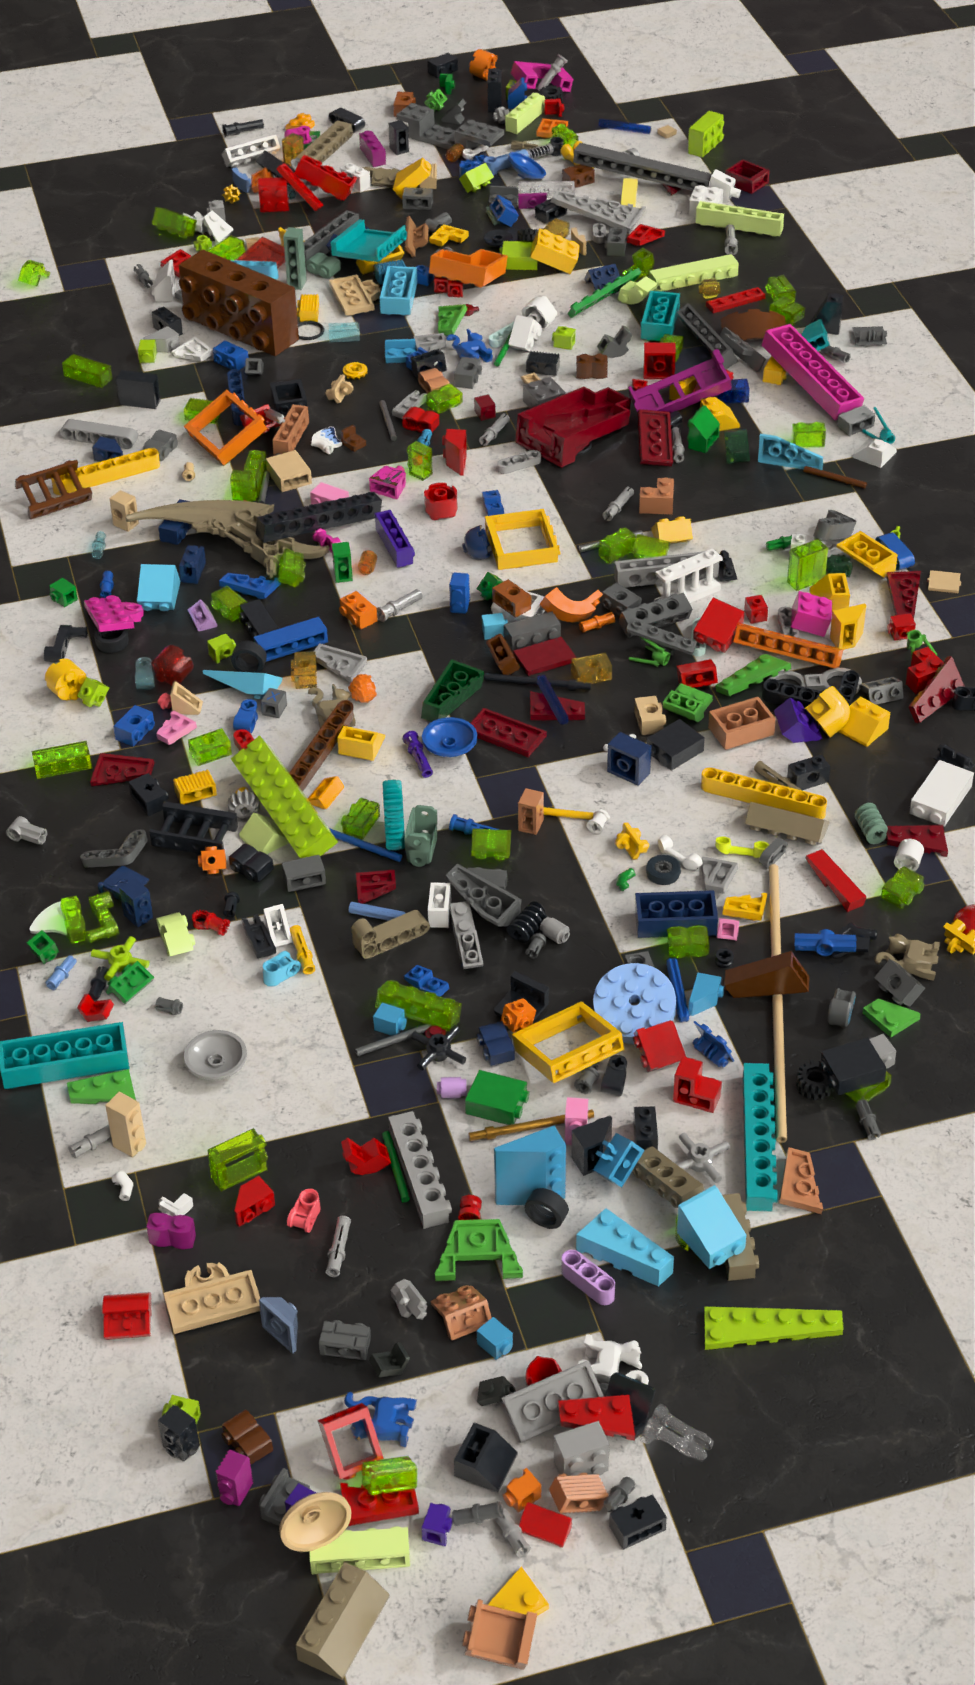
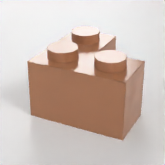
[639,478,674,514]

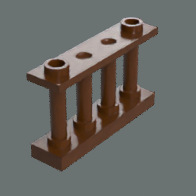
[15,460,92,520]

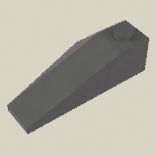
[446,864,521,927]

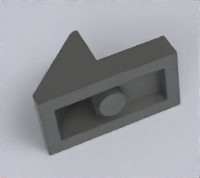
[441,98,466,124]

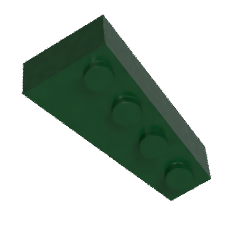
[421,659,484,722]

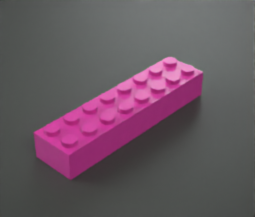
[761,324,865,421]

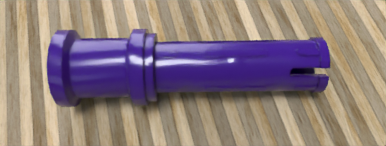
[402,731,433,778]

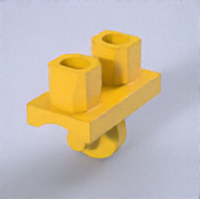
[615,823,649,859]
[943,919,975,955]

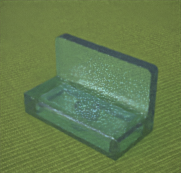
[329,322,360,342]

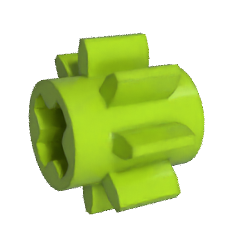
[194,235,212,252]

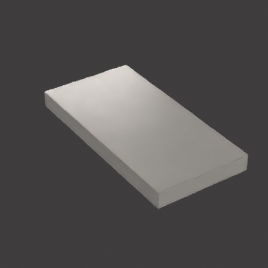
[501,1360,604,1443]

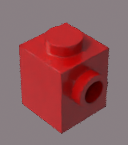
[744,595,768,624]
[887,613,916,641]

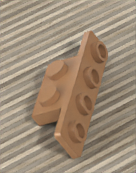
[404,216,429,257]

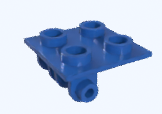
[693,1021,735,1068]

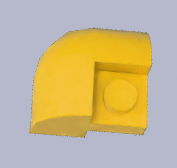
[805,686,850,738]

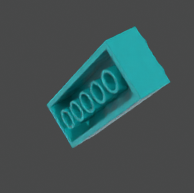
[0,1022,130,1089]

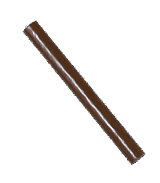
[803,466,867,489]

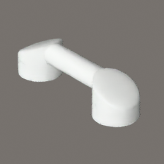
[462,143,489,160]
[657,835,702,870]

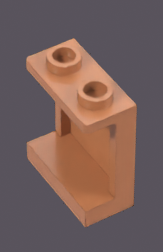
[462,1599,537,1670]

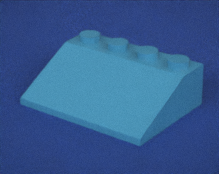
[494,1126,566,1206]

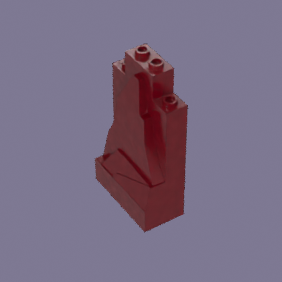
[515,387,631,467]

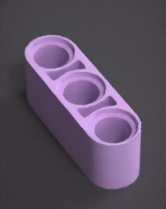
[561,1250,615,1305]

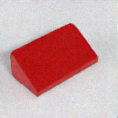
[519,1502,572,1547]

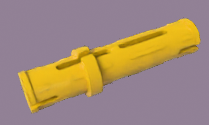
[289,925,315,975]

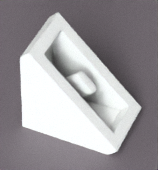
[263,904,293,947]

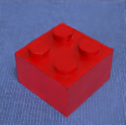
[258,177,289,212]
[643,343,676,379]

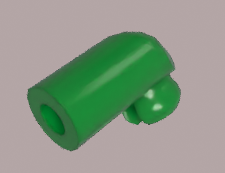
[616,868,636,891]

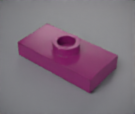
[518,193,547,209]

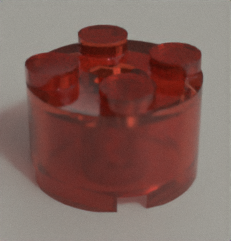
[151,645,194,686]

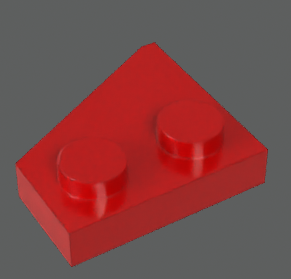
[627,224,665,246]

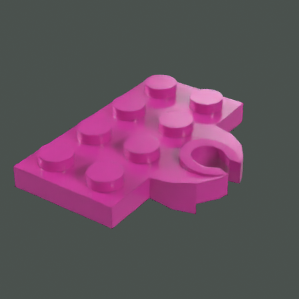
[84,595,144,632]

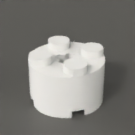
[521,296,557,331]

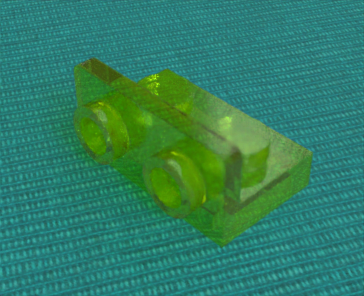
[630,534,670,559]

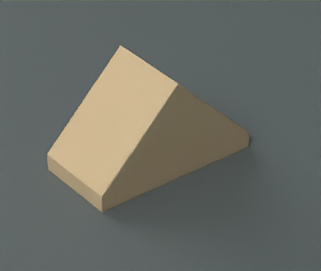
[170,681,203,715]

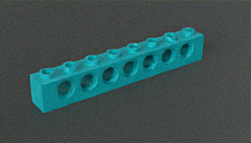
[743,1063,778,1212]

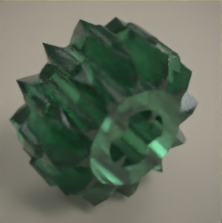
[823,554,853,578]

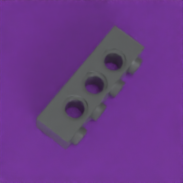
[619,592,693,638]

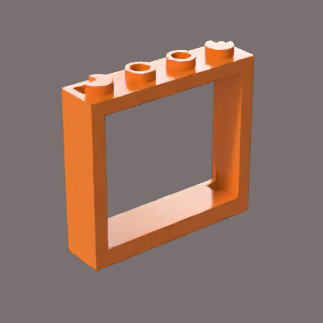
[184,390,267,466]

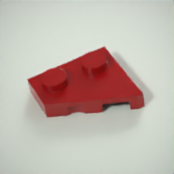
[160,249,191,278]

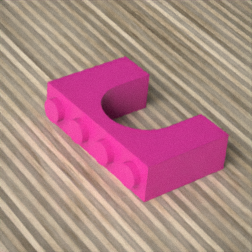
[511,61,574,92]

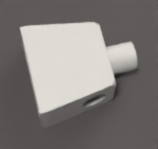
[709,169,741,203]

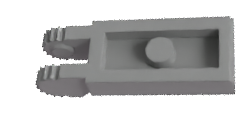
[392,390,428,419]

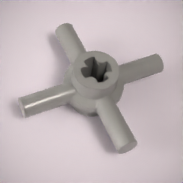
[677,1133,730,1183]

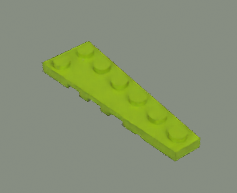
[704,1307,843,1350]

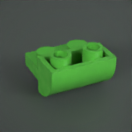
[663,683,713,722]

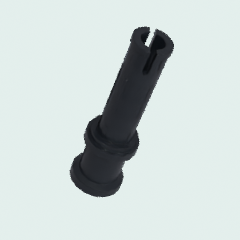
[222,119,264,137]

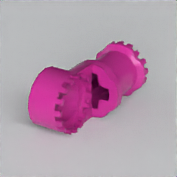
[312,528,341,553]

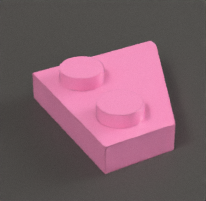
[156,711,197,745]

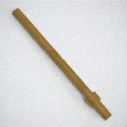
[468,1109,594,1141]

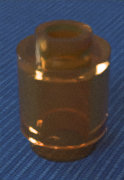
[446,143,464,162]
[358,550,377,575]

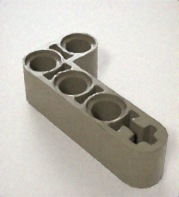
[352,910,430,959]

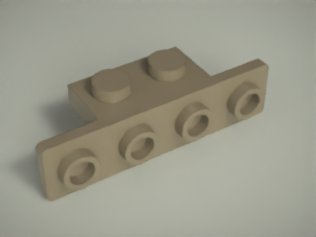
[360,167,401,187]

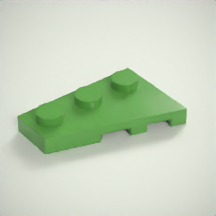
[438,304,467,336]
[67,1069,136,1104]

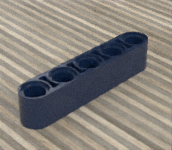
[227,369,245,426]

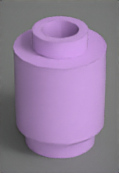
[437,1077,467,1099]

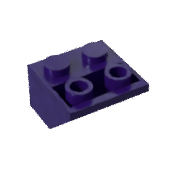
[774,698,822,743]

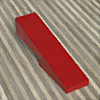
[805,849,867,912]

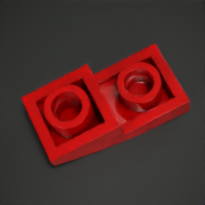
[434,277,463,298]

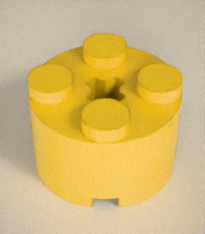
[45,659,87,700]

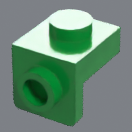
[439,74,455,94]

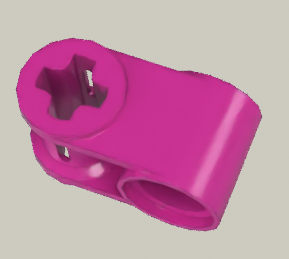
[284,126,312,147]

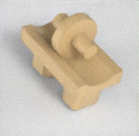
[326,375,353,404]

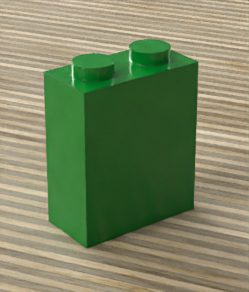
[465,1070,530,1125]

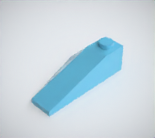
[758,434,824,470]

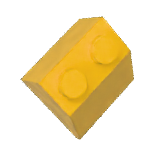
[700,397,740,431]
[838,697,890,747]

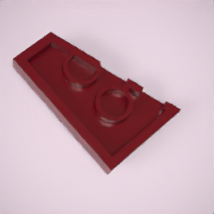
[530,691,585,720]
[90,753,155,786]
[886,825,948,857]

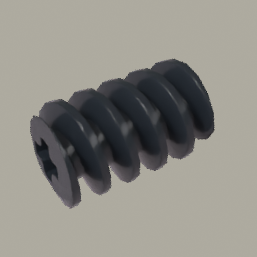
[507,901,547,943]

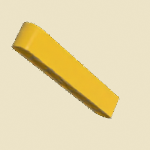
[51,448,160,495]
[701,767,827,819]

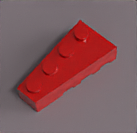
[294,155,358,201]

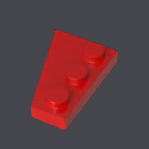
[340,1483,419,1526]

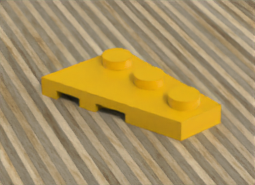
[488,1566,549,1616]

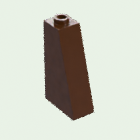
[723,951,809,998]

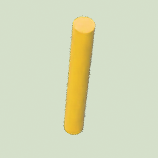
[544,807,594,820]

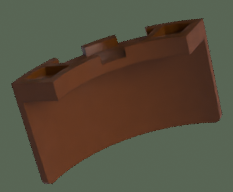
[721,309,786,341]

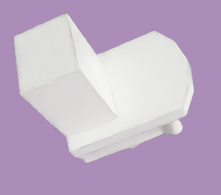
[158,1193,193,1217]

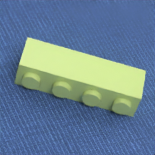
[505,93,545,134]
[310,1526,410,1574]

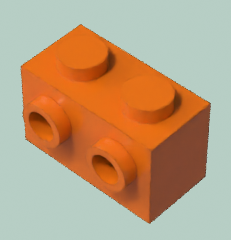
[339,591,377,630]

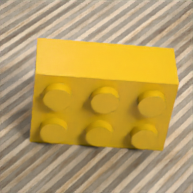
[530,228,579,274]

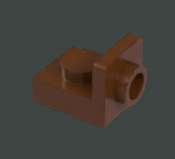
[341,425,366,452]

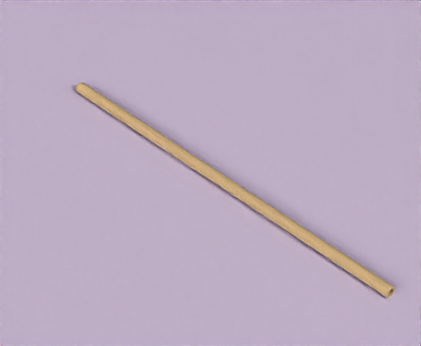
[769,864,787,1143]

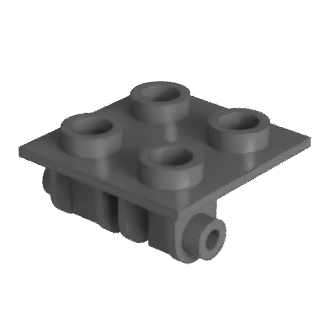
[852,326,887,346]

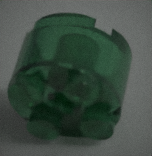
[724,429,750,463]

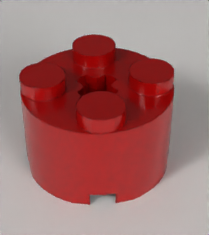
[424,482,458,520]

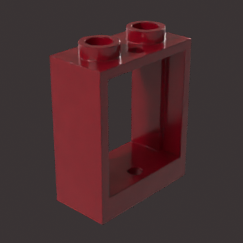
[725,159,770,194]

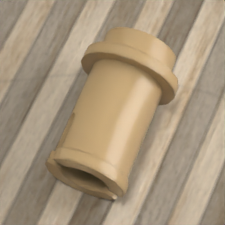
[182,462,195,481]

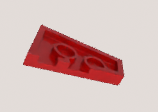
[558,1395,635,1441]

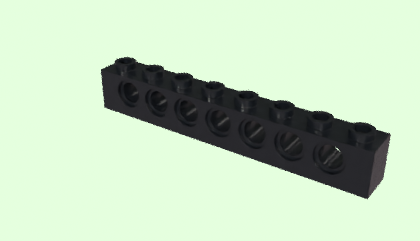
[256,492,382,543]

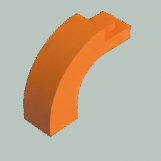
[539,587,603,622]

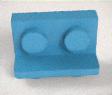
[385,339,416,363]

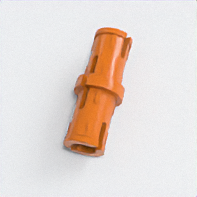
[579,612,615,633]

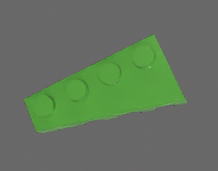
[715,654,791,696]

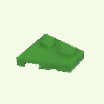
[863,999,920,1037]

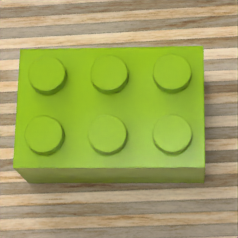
[688,111,724,158]

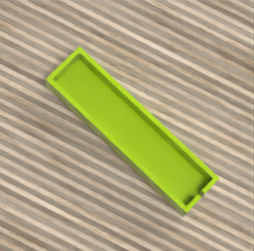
[230,735,338,858]

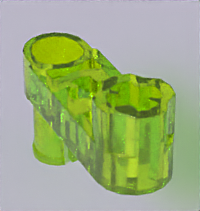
[86,891,119,943]

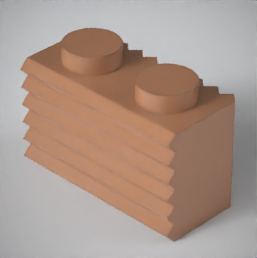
[549,1473,608,1514]

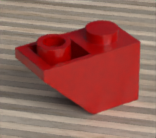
[234,1176,275,1227]

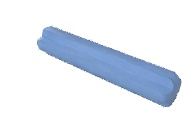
[349,902,406,921]

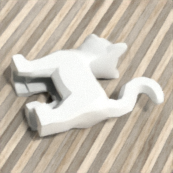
[578,1334,649,1385]

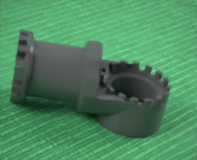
[574,1062,599,1094]

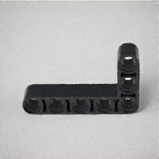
[762,670,859,708]

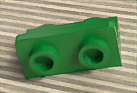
[106,961,155,1004]

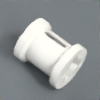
[587,809,610,834]

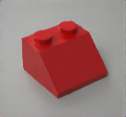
[442,429,467,476]

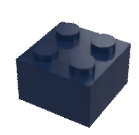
[607,732,651,786]

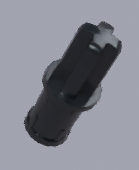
[89,966,109,1001]

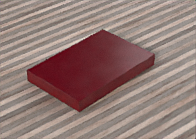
[513,637,576,676]

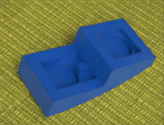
[482,490,504,516]

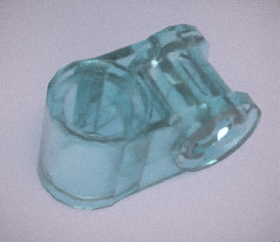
[135,657,155,690]

